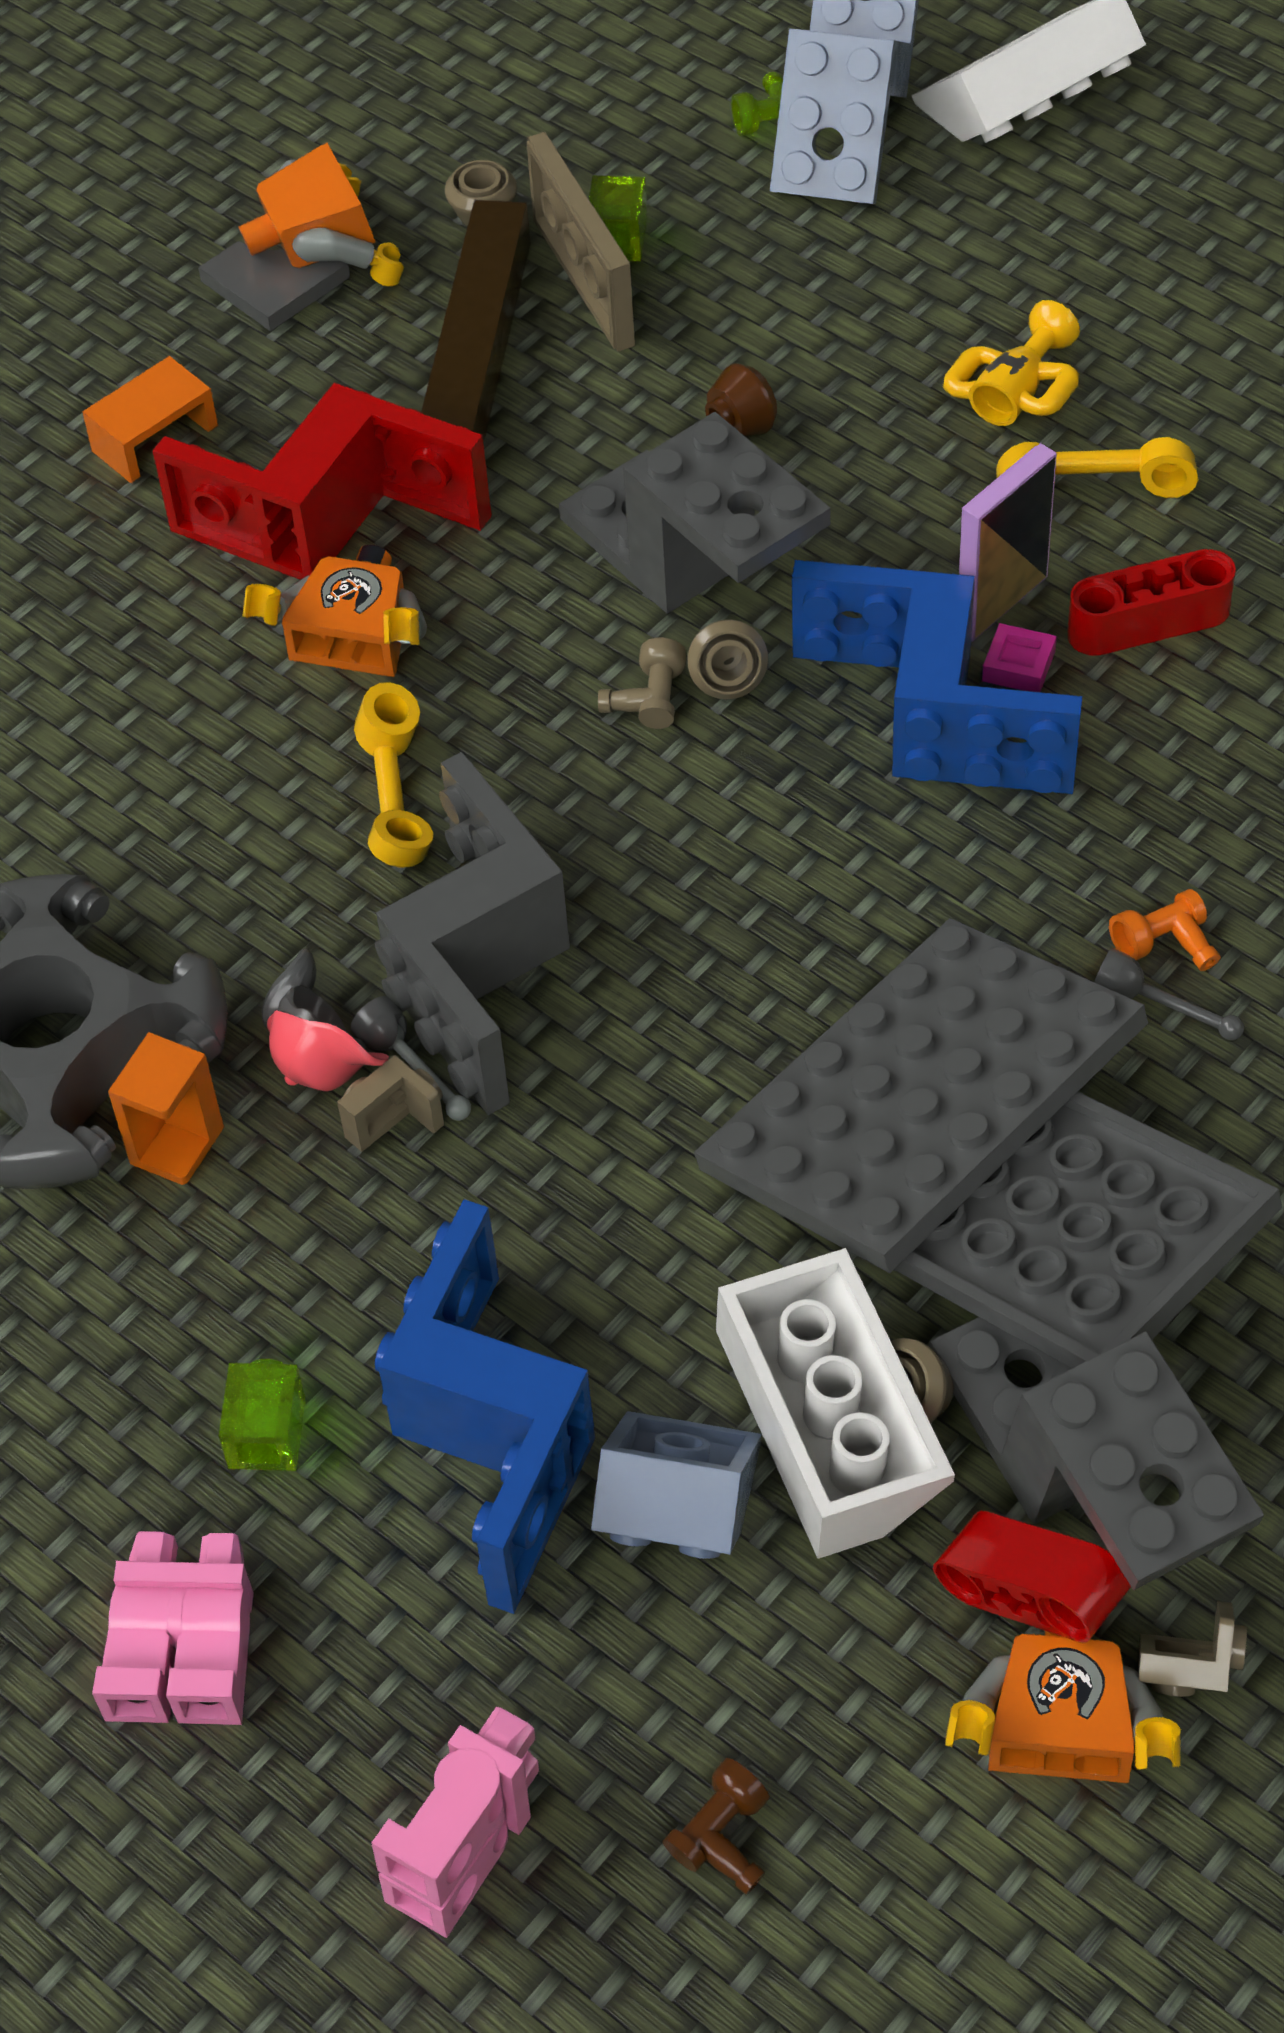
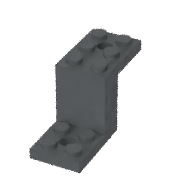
[559,412,830,614]
[375,752,570,1115]
[929,1317,1264,1590]

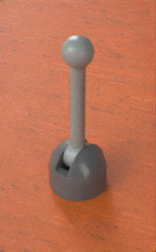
[351,996,471,1121]

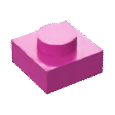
[982,623,1057,692]

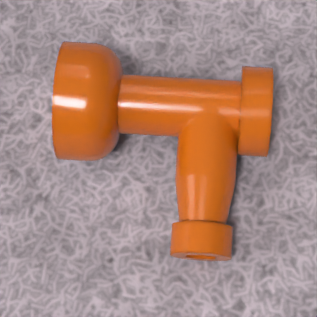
[1109,889,1221,971]

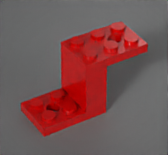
[152,383,492,580]

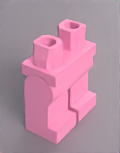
[92,1531,254,1725]
[372,1707,539,1938]

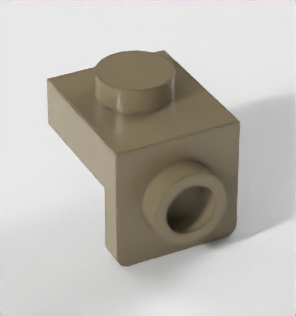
[337,1055,444,1152]
[1137,1601,1247,1697]

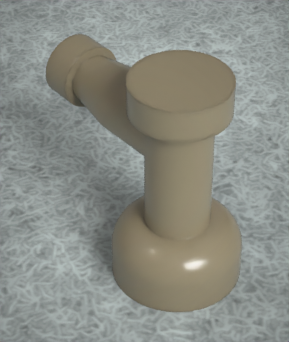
[598,637,687,729]

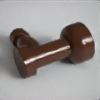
[663,1758,770,1895]

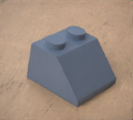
[591,1411,762,1559]

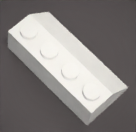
[911,0,1146,143]
[716,1248,955,1559]

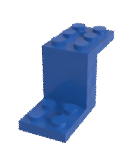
[792,560,1083,794]
[375,1199,595,1614]

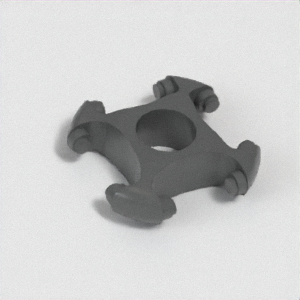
[0,874,228,1189]

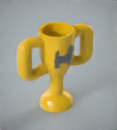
[943,300,1080,426]

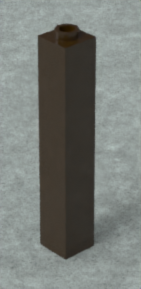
[421,199,531,444]

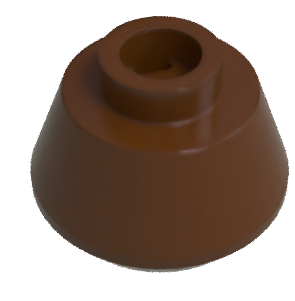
[705,363,777,436]

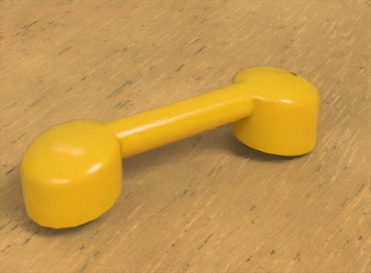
[996,437,1198,498]
[354,682,433,868]

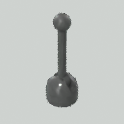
[1094,948,1244,1041]

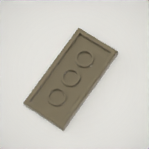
[526,132,635,352]

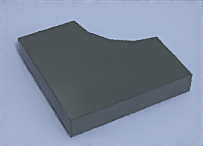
[198,241,350,331]

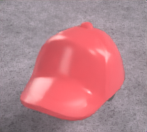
[262,948,389,1091]

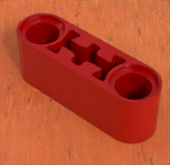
[1067,549,1236,656]
[933,1511,1131,1642]

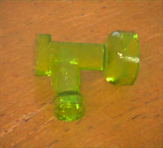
[731,72,783,136]

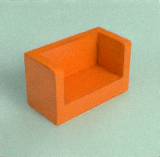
[82,356,218,483]
[108,1032,224,1185]

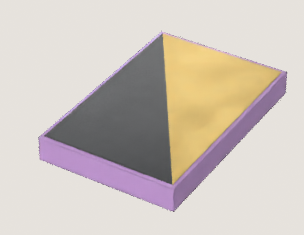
[959,443,1057,642]

